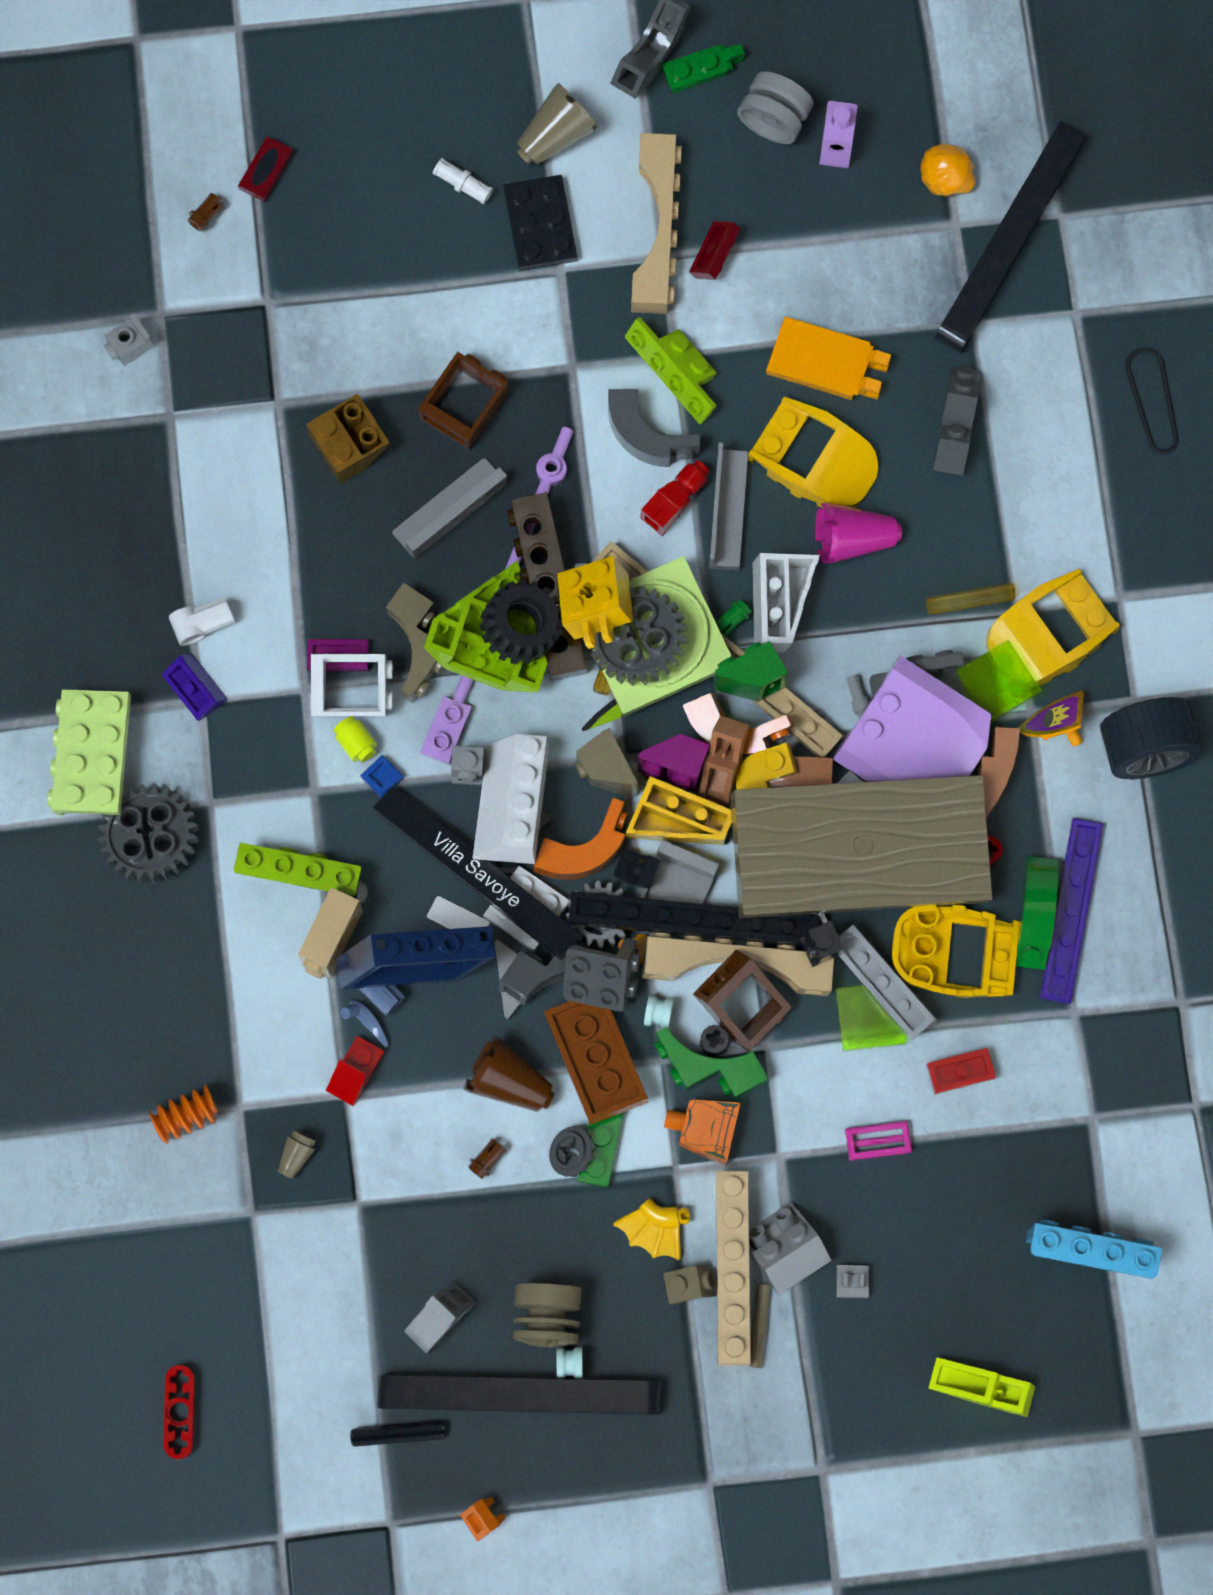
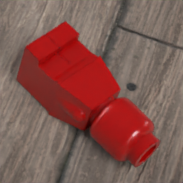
[640,460,710,536]

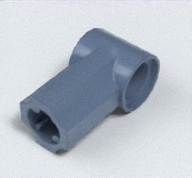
[359,986,405,1017]

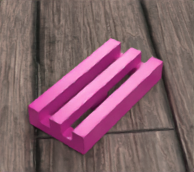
[845,1121,912,1161]

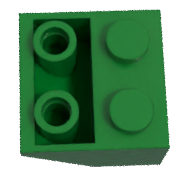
[713,641,788,702]

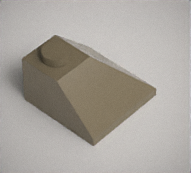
[574,728,638,798]

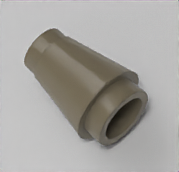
[277,1130,316,1179]

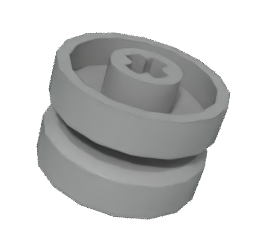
[737,72,814,144]

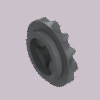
[549,1127,595,1177]

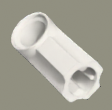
[169,596,235,646]

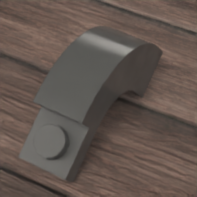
[610,0,691,98]
[608,389,700,467]

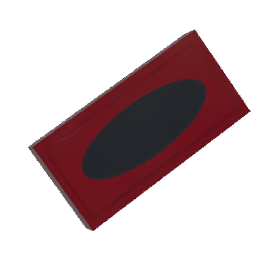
[238,136,293,202]

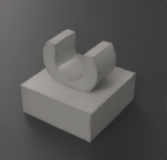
[836,1265,869,1299]

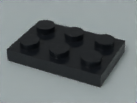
[503,174,578,271]

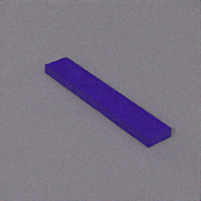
[1039,818,1103,1005]

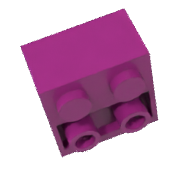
[638,734,710,792]

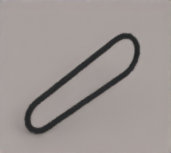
[1126,348,1178,454]

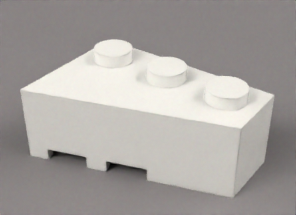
[752,553,820,652]

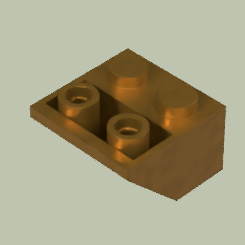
[306,393,390,484]

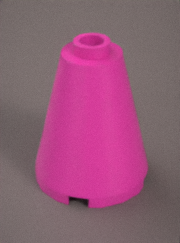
[815,503,902,564]

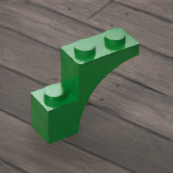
[653,1027,768,1101]

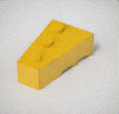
[626,776,732,846]

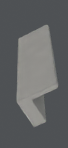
[709,442,748,571]
[392,458,508,560]
[839,925,938,1040]

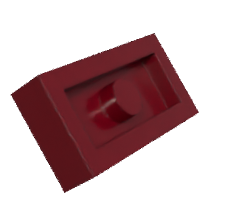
[689,221,741,280]

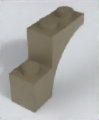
[386,583,444,704]

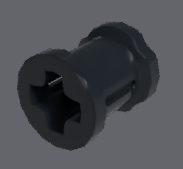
[700,1025,729,1058]

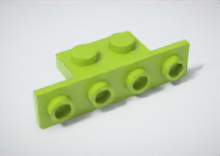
[625,317,717,424]
[233,842,362,897]

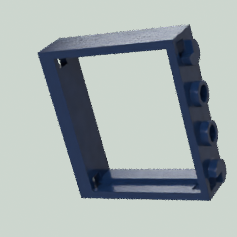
[336,926,496,990]

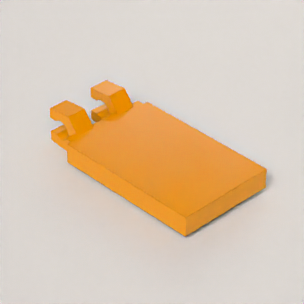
[766,316,891,400]

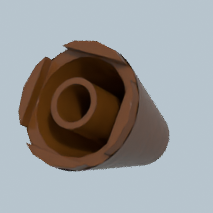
[463,1035,555,1112]

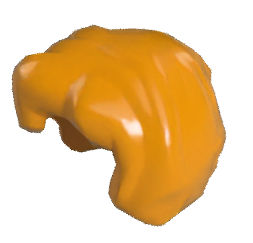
[920,143,975,197]

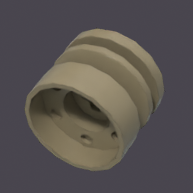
[512,1283,581,1348]

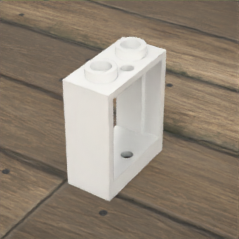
[311,654,393,716]

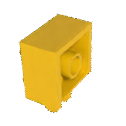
[557,555,633,649]

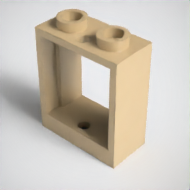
[298,887,363,979]

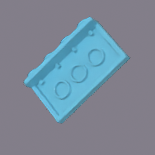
[1025,1220,1162,1279]

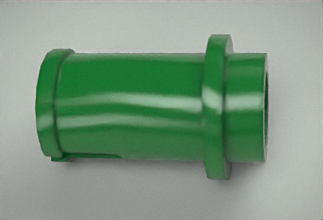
[716,599,752,637]

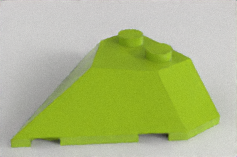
[423,561,548,693]

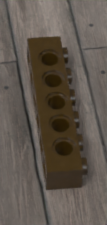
[506,492,587,682]

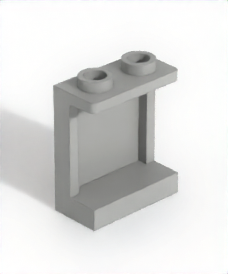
[638,840,719,938]

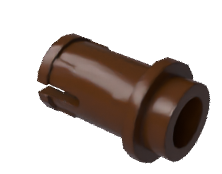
[187,193,225,232]
[468,1138,507,1179]

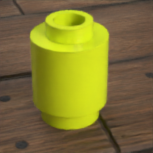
[333,716,377,763]

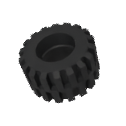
[480,580,563,664]

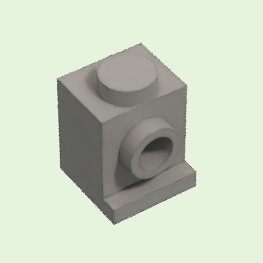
[104,313,154,366]
[451,746,485,786]

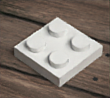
[483,866,570,952]

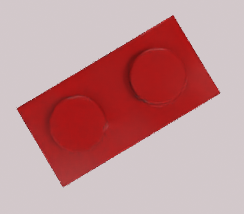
[926,1048,996,1095]

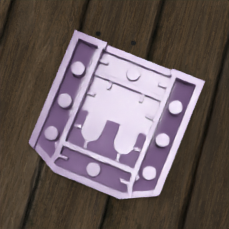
[833,655,991,782]

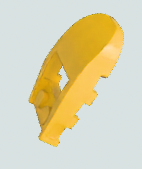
[748,397,879,508]
[986,568,1120,688]
[892,905,1020,998]

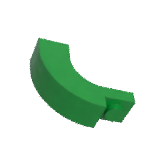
[1016,856,1058,970]

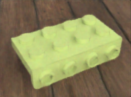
[47,690,131,816]

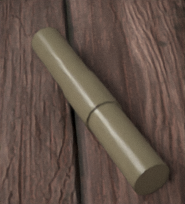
[749,1284,771,1368]

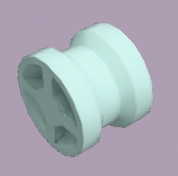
[644,995,673,1029]
[557,1347,582,1379]

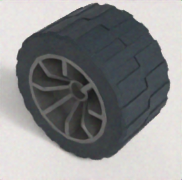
[1100,697,1203,780]

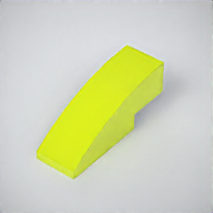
[929,1357,1036,1418]

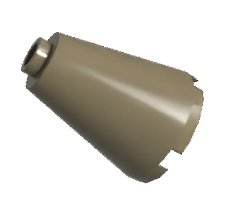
[516,83,599,165]

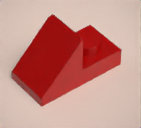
[326,1036,385,1106]

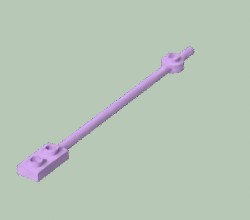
[420,427,573,765]

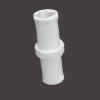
[433,158,493,205]

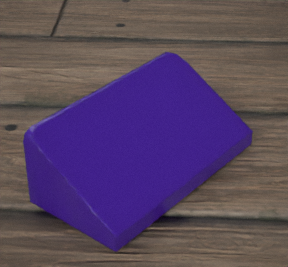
[161,653,227,721]

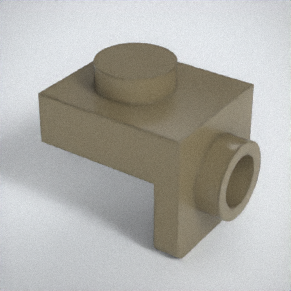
[663,1265,717,1305]

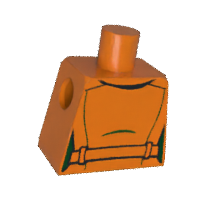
[664,1100,741,1165]

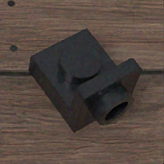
[613,848,661,889]

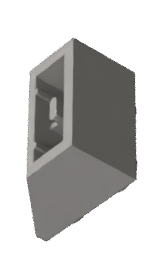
[749,1202,832,1295]

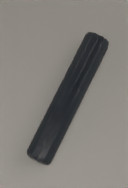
[350,1422,445,1447]

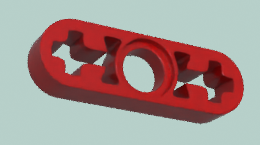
[163,1365,196,1460]

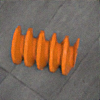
[148,1084,218,1144]

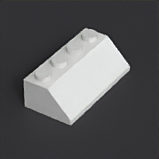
[473,734,549,864]

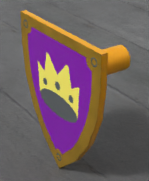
[1018,690,1084,746]

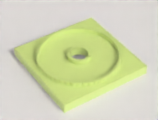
[592,556,731,717]

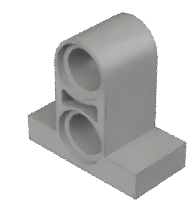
[404,1281,476,1354]

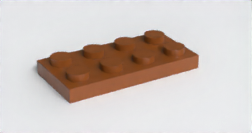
[544,1001,649,1125]

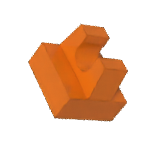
[460,1497,506,1542]

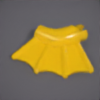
[613,1198,690,1260]

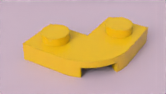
[736,743,798,790]

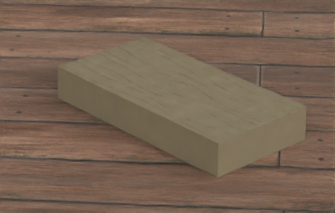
[730,775,992,918]

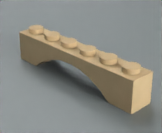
[631,133,682,314]
[642,932,834,996]
[715,1171,751,1366]

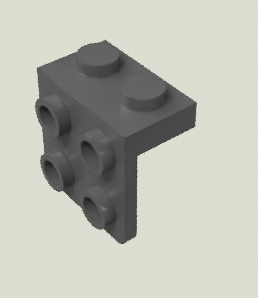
[563,938,640,1012]

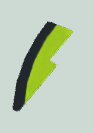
[582,699,622,731]

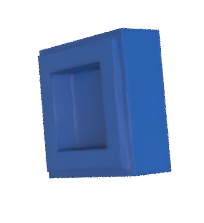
[360,755,404,798]

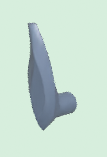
[340,1000,389,1048]

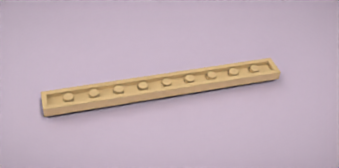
[591,541,843,758]

